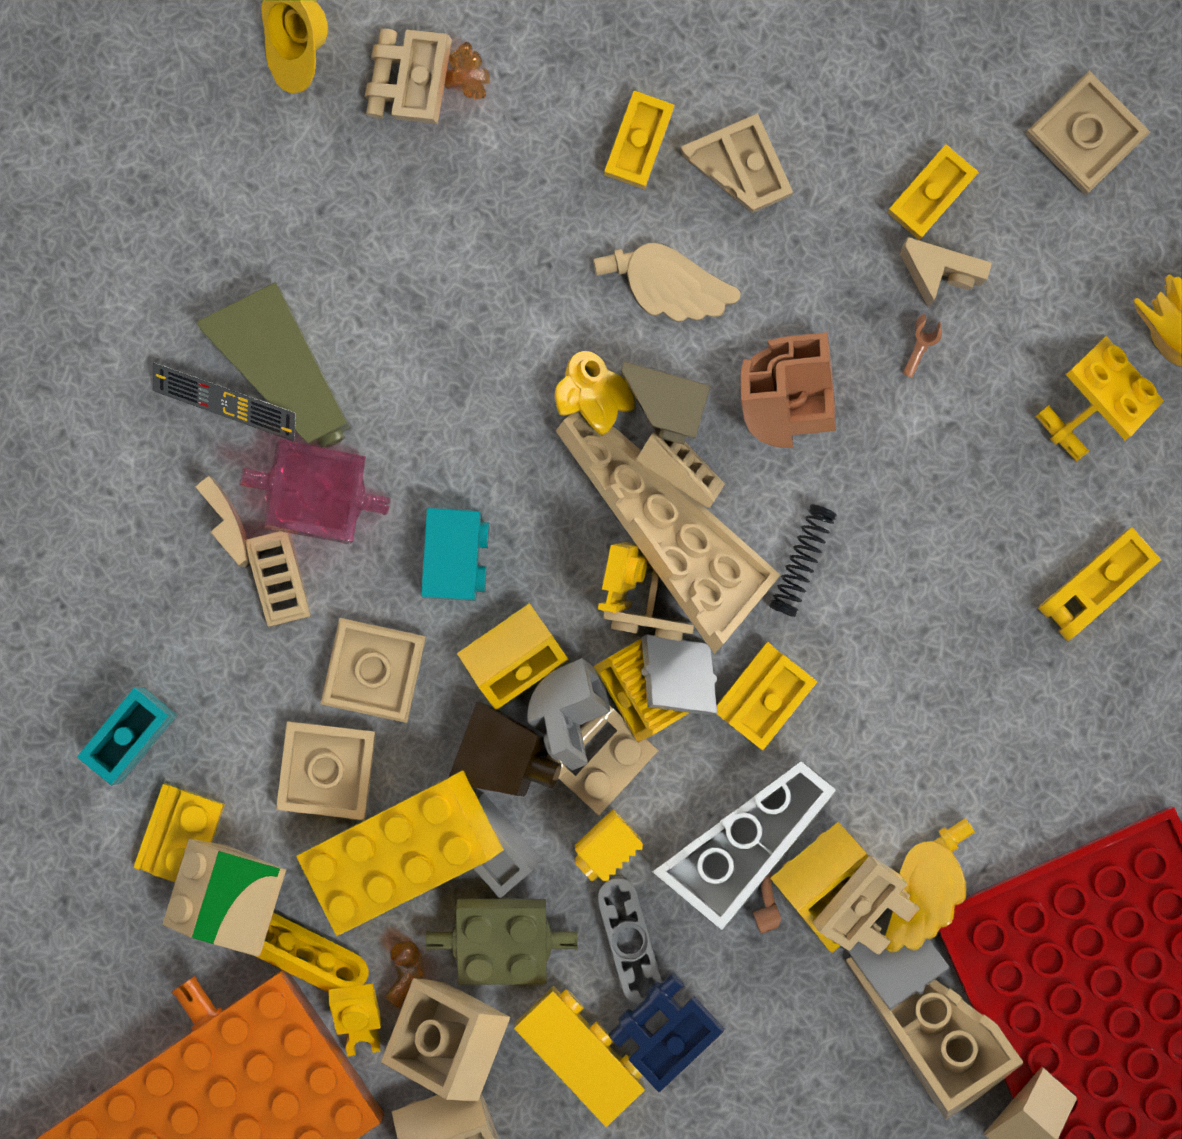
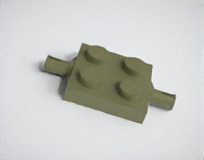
[426,899,578,985]

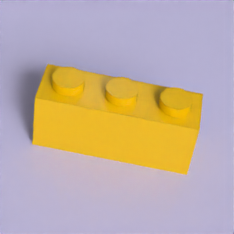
[514,986,645,1127]

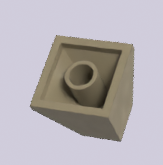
[621,361,710,445]

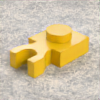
[329,983,381,1057]

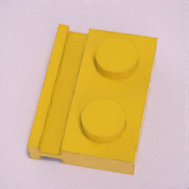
[598,542,648,613]
[716,642,818,751]
[133,783,225,882]

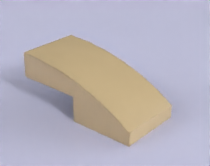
[195,475,250,568]

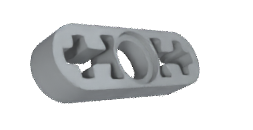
[597,877,662,1004]

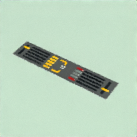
[153,362,296,442]

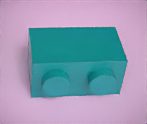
[421,508,489,601]
[77,687,178,786]

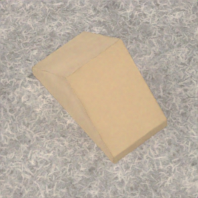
[983,1067,1077,1139]

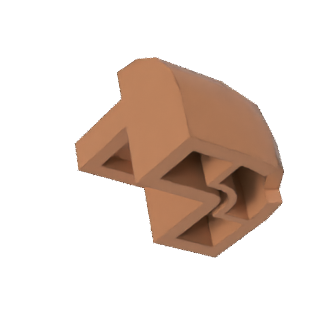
[741,332,836,448]

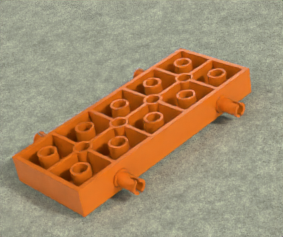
[35,970,385,1139]

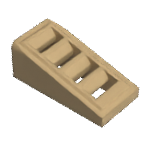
[635,428,725,508]
[244,530,312,627]

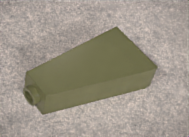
[197,282,351,450]

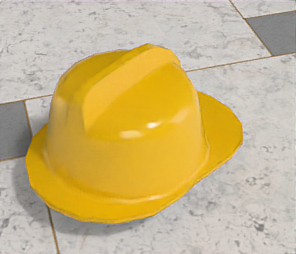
[261,0,328,94]

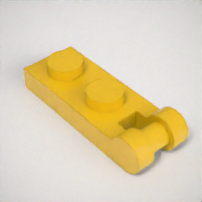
[1038,527,1161,641]

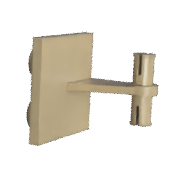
[603,554,694,641]

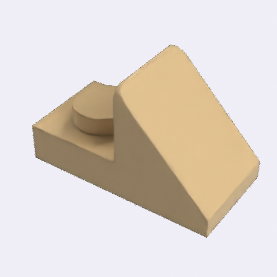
[900,237,992,307]

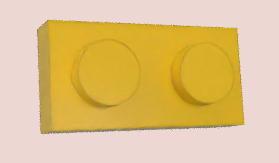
[604,91,675,190]
[887,144,979,241]

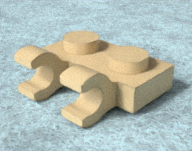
[812,855,920,955]

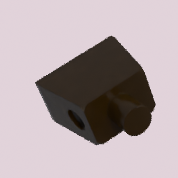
[448,702,561,797]

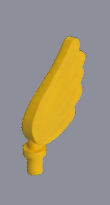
[885,817,975,953]

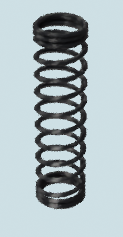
[769,504,837,617]

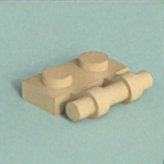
[365,29,452,124]

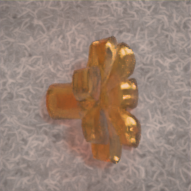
[444,42,490,100]

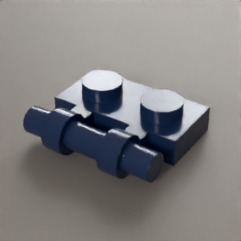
[608,973,725,1092]

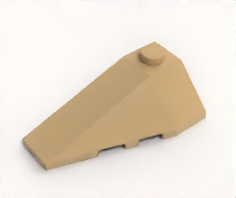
[846,957,1023,1120]

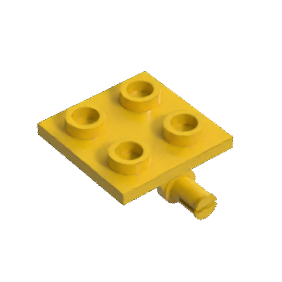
[1035,336,1164,463]

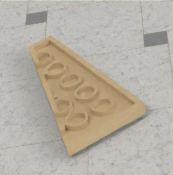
[556,411,781,654]

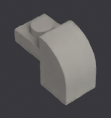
[528,658,611,770]

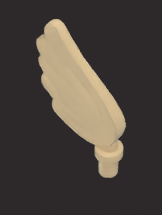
[593,243,740,322]

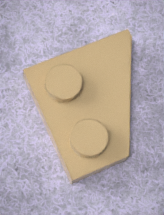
[680,113,793,213]

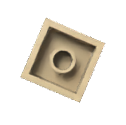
[381,978,510,1102]

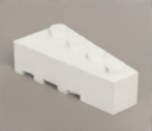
[652,762,836,930]

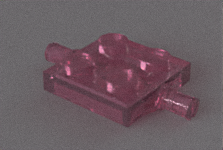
[239,439,390,545]

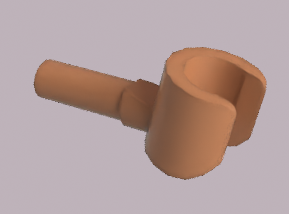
[903,314,942,378]
[753,872,781,934]

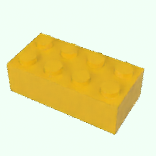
[296,770,504,937]

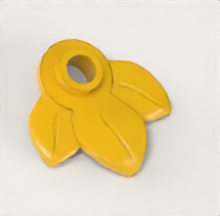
[554,351,635,436]

